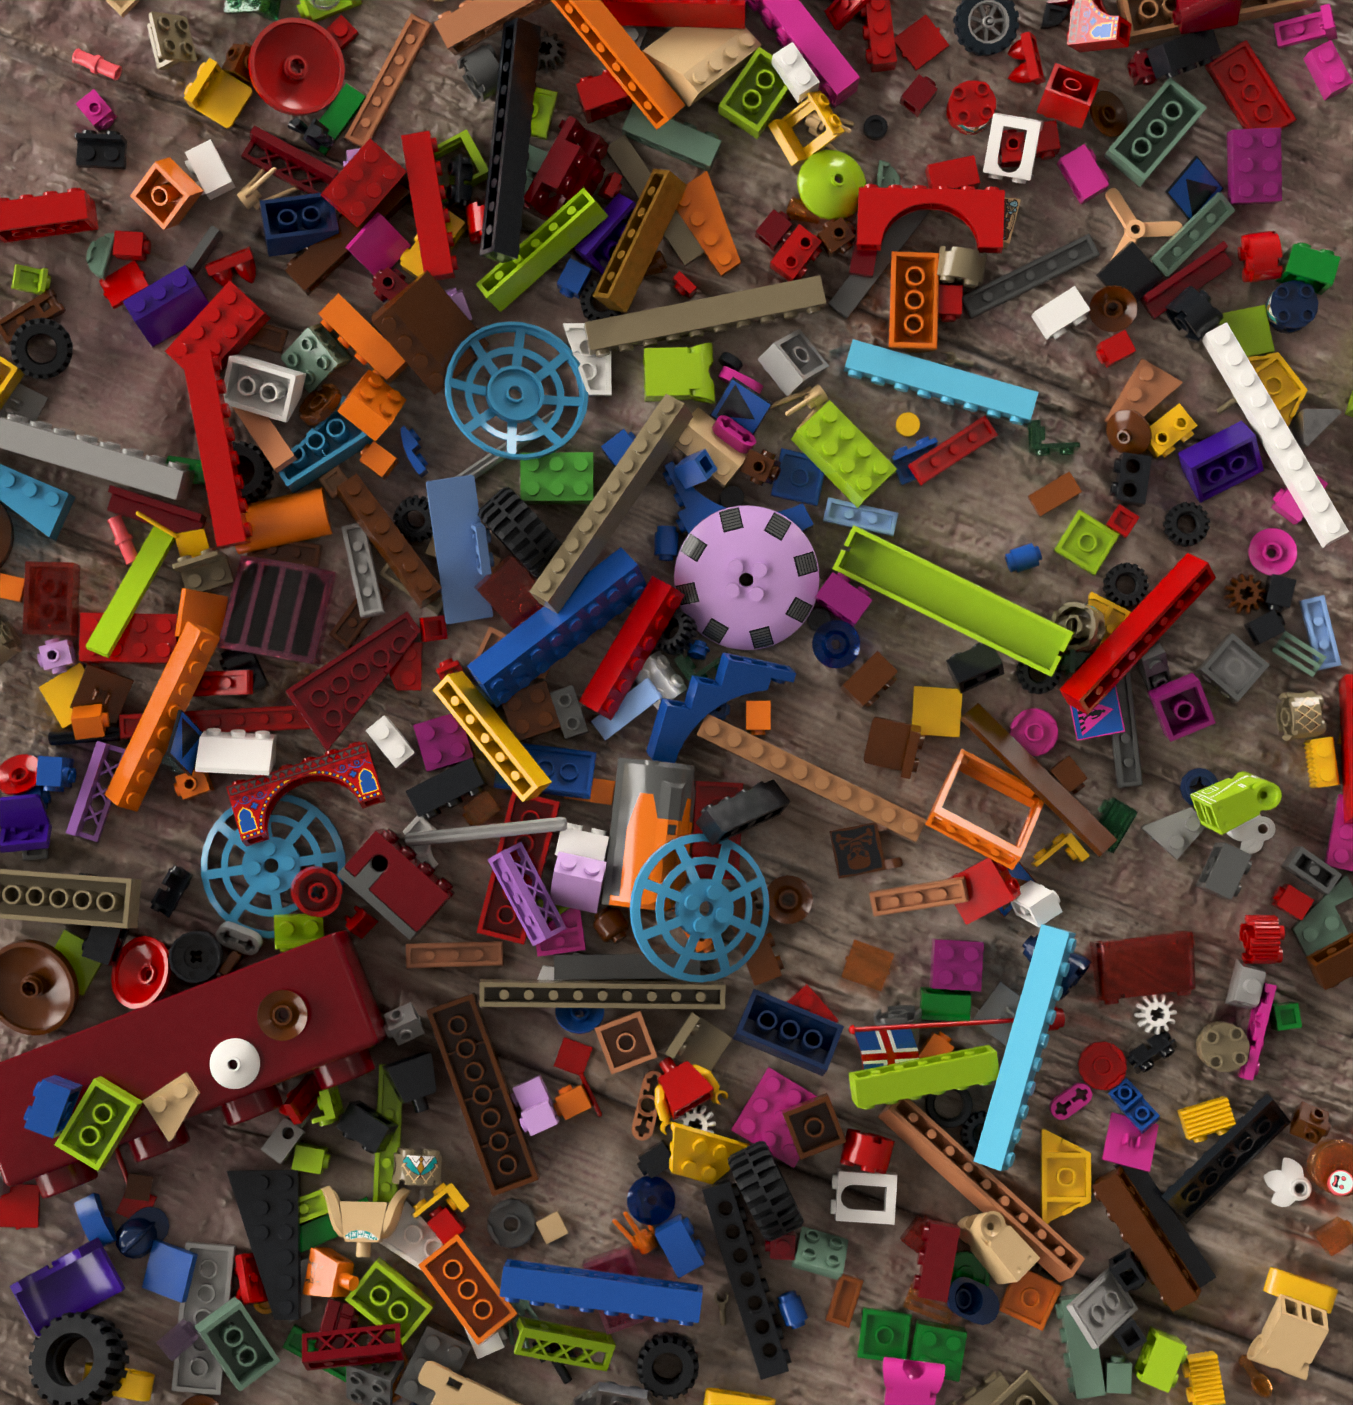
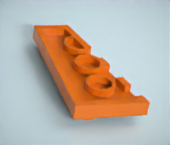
[676,171,741,277]

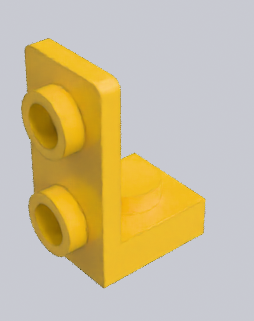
[1031,832,1090,867]
[411,1182,469,1218]

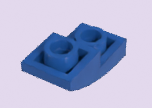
[400,426,429,478]
[1108,1078,1161,1134]
[74,1193,117,1247]

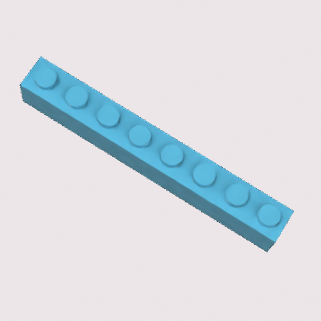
[844,339,1039,425]

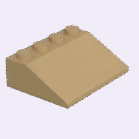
[642,27,762,107]

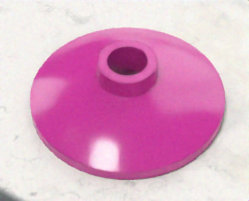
[1248,528,1297,576]

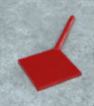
[554,1037,602,1117]
[115,1146,157,1219]

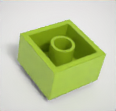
[1132,1326,1188,1393]

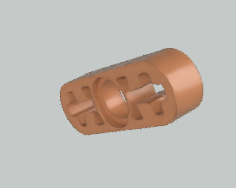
[631,1070,663,1141]

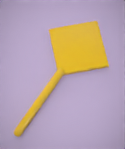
[136,511,210,558]

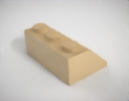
[672,407,748,489]

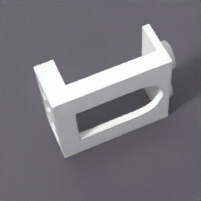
[983,113,1044,184]
[830,1168,898,1225]

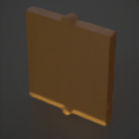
[841,939,894,991]

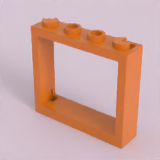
[925,749,1044,870]

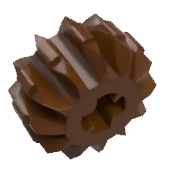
[1223,574,1266,615]

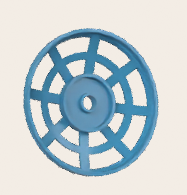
[445,321,588,460]
[201,794,346,938]
[630,833,770,982]

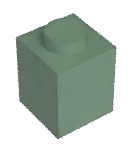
[1103,1355,1132,1394]

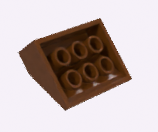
[371,270,489,395]

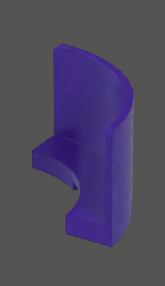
[9,1237,125,1337]

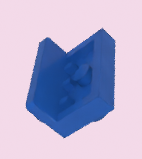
[890,436,938,486]

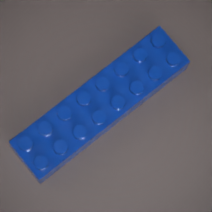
[467,547,647,708]
[499,1259,703,1326]

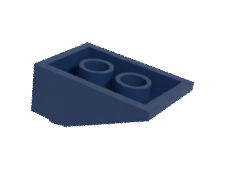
[260,193,339,257]

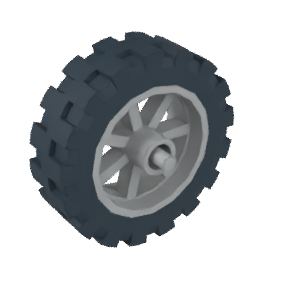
[953,0,1019,56]

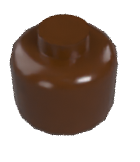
[593,906,629,944]

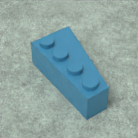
[278,395,373,493]
[0,464,75,541]

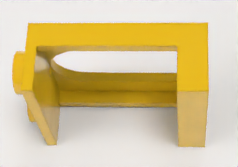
[768,91,845,166]

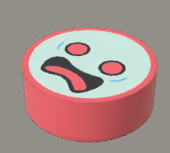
[1327,1170,1353,1196]

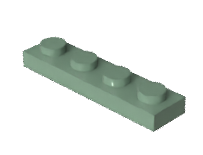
[1150,192,1236,277]

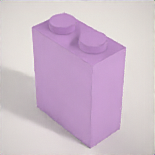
[550,852,607,913]

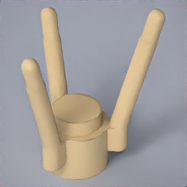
[804,110,854,151]
[237,167,299,210]
[770,384,828,431]

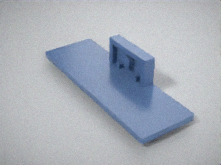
[426,474,494,624]

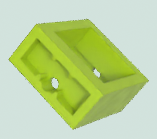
[435,129,488,203]

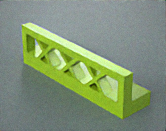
[513,1316,616,1372]

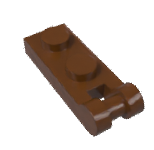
[0,289,66,345]

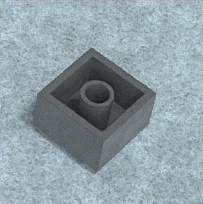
[1195,843,1252,900]

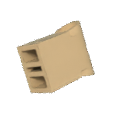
[957,1211,1040,1285]
[1247,1294,1329,1380]

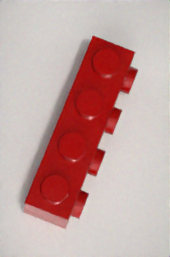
[860,0,897,73]

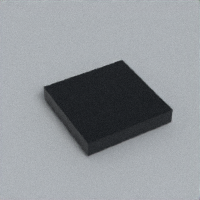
[1096,241,1163,302]

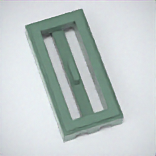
[1272,631,1327,677]

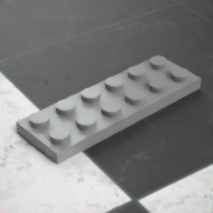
[171,1241,236,1395]

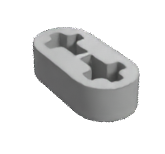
[216,921,263,955]

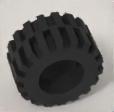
[10,318,73,379]
[232,441,274,503]
[637,1332,699,1400]

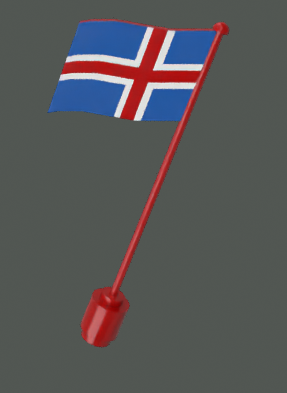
[849,1006,1065,1070]

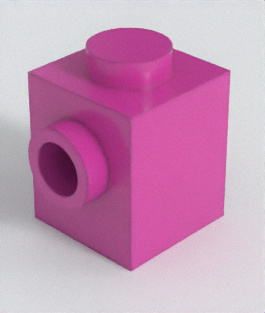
[76,89,117,132]

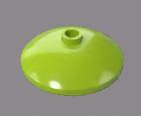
[797,150,866,220]

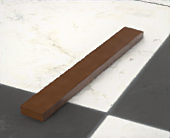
[960,703,1117,857]

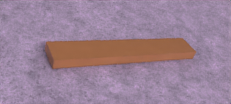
[344,13,433,148]

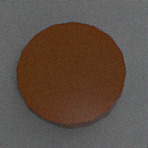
[299,384,342,426]

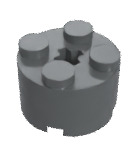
[457,44,499,102]

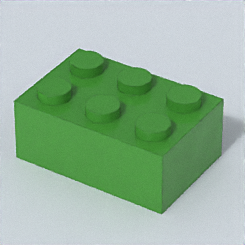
[520,452,594,505]

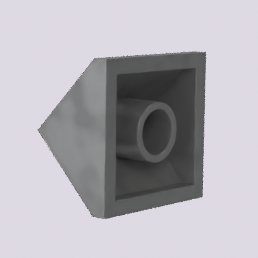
[1292,409,1342,450]

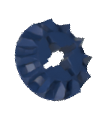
[1179,768,1218,806]

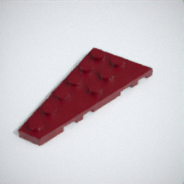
[285,611,421,752]

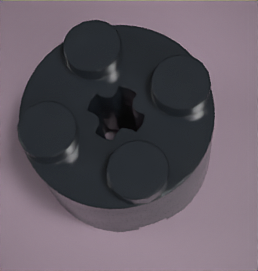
[1165,286,1224,343]

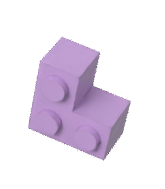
[511,1074,560,1136]

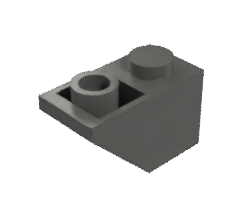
[1136,641,1171,691]

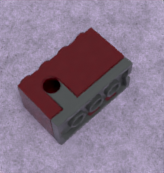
[337,828,455,940]

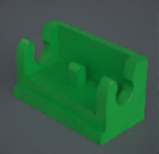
[920,987,971,1021]

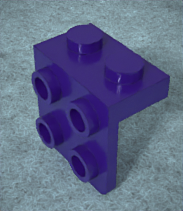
[0,794,52,853]

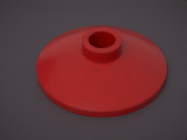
[0,754,38,795]

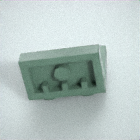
[281,323,353,393]

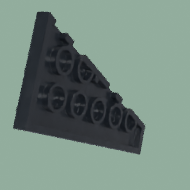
[227,1169,301,1320]

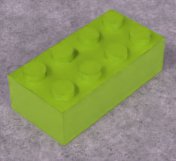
[791,400,897,508]

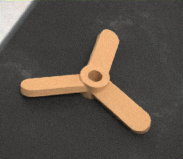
[1105,188,1183,261]

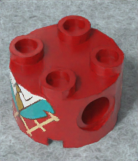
[946,80,996,135]

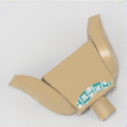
[321,1186,411,1257]

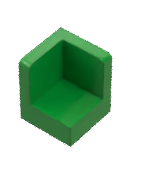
[1269,1001,1302,1031]

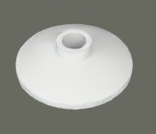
[210,1038,260,1089]

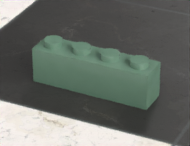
[622,103,721,173]
[1055,1293,1106,1399]

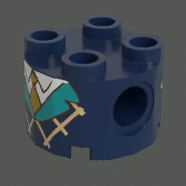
[1265,280,1319,334]

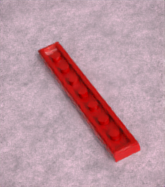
[119,705,310,739]

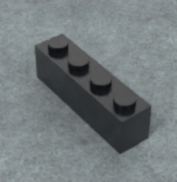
[696,779,791,846]

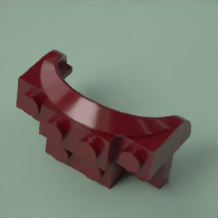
[523,116,609,221]

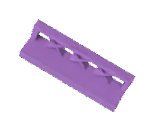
[66,741,126,842]
[487,842,567,946]

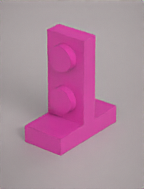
[1273,3,1338,49]

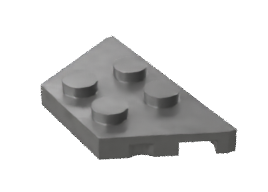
[572,1381,658,1405]

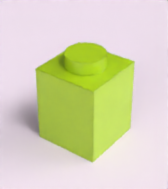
[292,1142,331,1174]

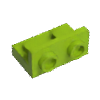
[274,913,324,952]
[311,1086,344,1126]

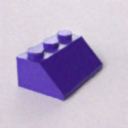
[573,193,636,276]
[123,265,209,348]
[1178,420,1264,503]

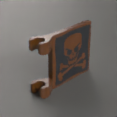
[829,823,903,879]

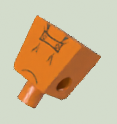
[302,1247,359,1297]

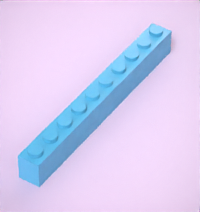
[974,924,1077,1171]

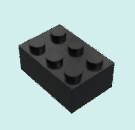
[406,758,488,820]

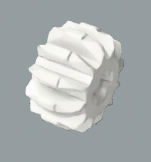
[1134,993,1177,1035]
[676,1105,716,1134]

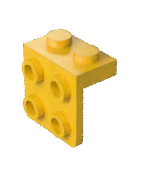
[184,57,253,129]

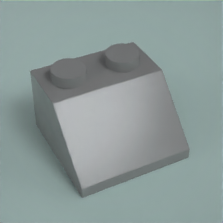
[758,329,829,396]

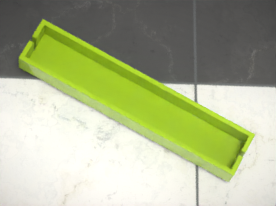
[832,525,1075,677]

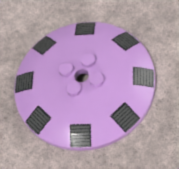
[674,505,819,650]

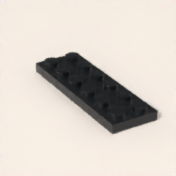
[1161,1094,1291,1224]

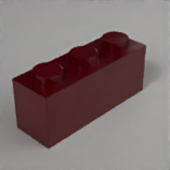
[913,1219,960,1302]

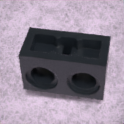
[1110,452,1152,507]

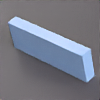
[823,497,899,537]
[1299,595,1342,671]
[591,678,662,741]

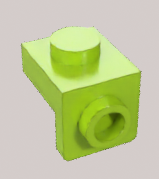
[11,264,51,295]

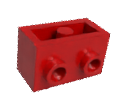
[770,224,823,281]

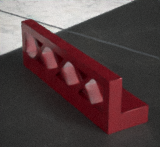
[241,125,338,194]
[1140,241,1234,320]
[107,485,207,533]
[302,1323,405,1371]

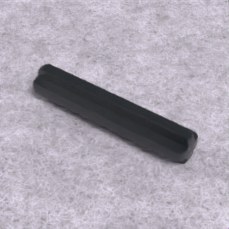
[48,727,120,745]

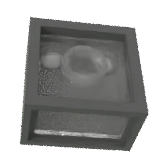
[1195,633,1269,703]

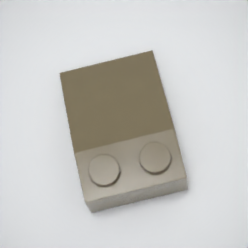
[991,1370,1059,1405]

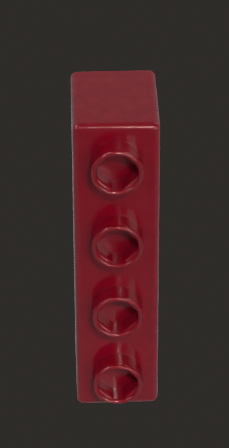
[0,930,387,1199]

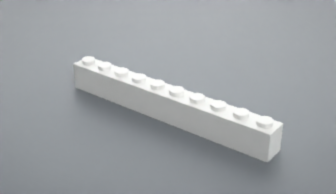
[1202,322,1349,548]

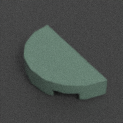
[876,160,900,188]
[86,233,114,280]

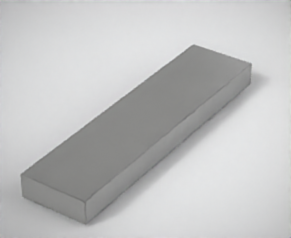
[341,523,385,619]

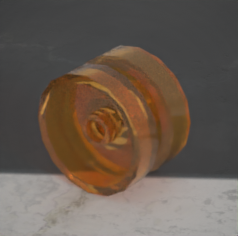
[1307,1139,1353,1196]

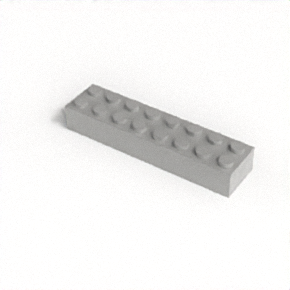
[0,414,195,500]

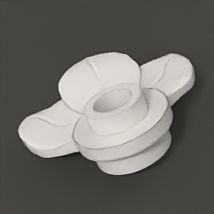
[1227,814,1276,854]
[1264,1157,1312,1207]

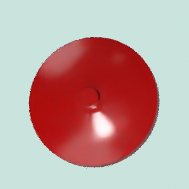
[248,18,345,116]

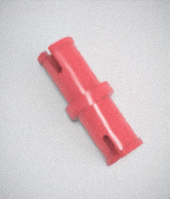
[72,48,122,81]
[107,515,138,565]

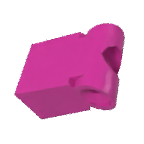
[883,1357,945,1405]

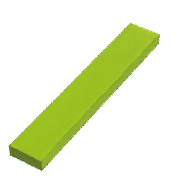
[86,526,175,658]
[373,1064,403,1202]

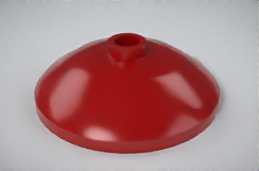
[111,936,171,1009]

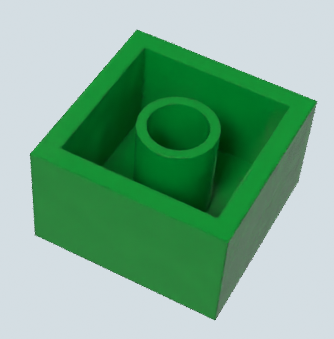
[1275,242,1341,295]
[909,1319,967,1382]

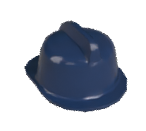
[115,1207,169,1259]
[947,1277,1000,1325]

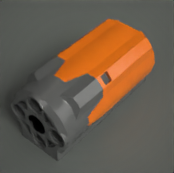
[602,757,696,911]

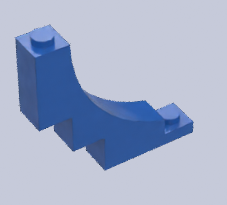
[646,653,796,763]

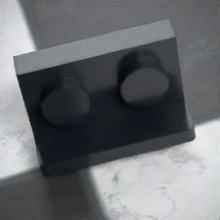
[75,130,127,169]

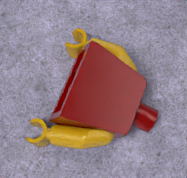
[655,1057,728,1135]

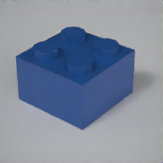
[24,1075,83,1139]
[655,1213,706,1278]

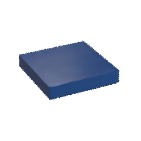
[771,448,825,506]
[142,1239,198,1303]

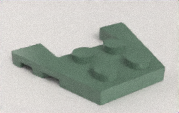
[1291,875,1353,957]

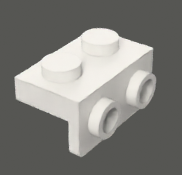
[635,651,687,710]

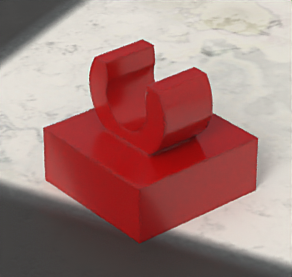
[345,906,378,939]

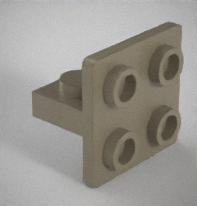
[147,11,197,71]

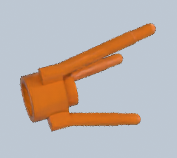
[612,1189,658,1255]

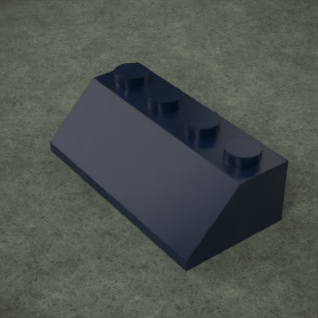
[732,989,844,1076]

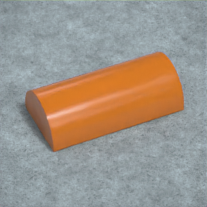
[889,251,939,353]
[235,487,333,554]

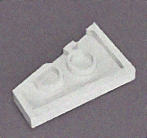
[563,323,612,396]

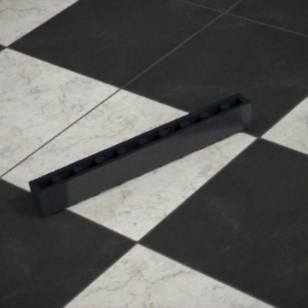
[480,18,541,263]

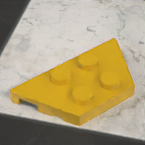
[1248,352,1308,427]
[669,1122,750,1185]
[1041,1129,1091,1224]

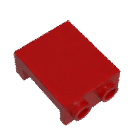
[947,857,1021,925]

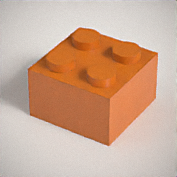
[130,157,204,230]
[337,370,407,441]

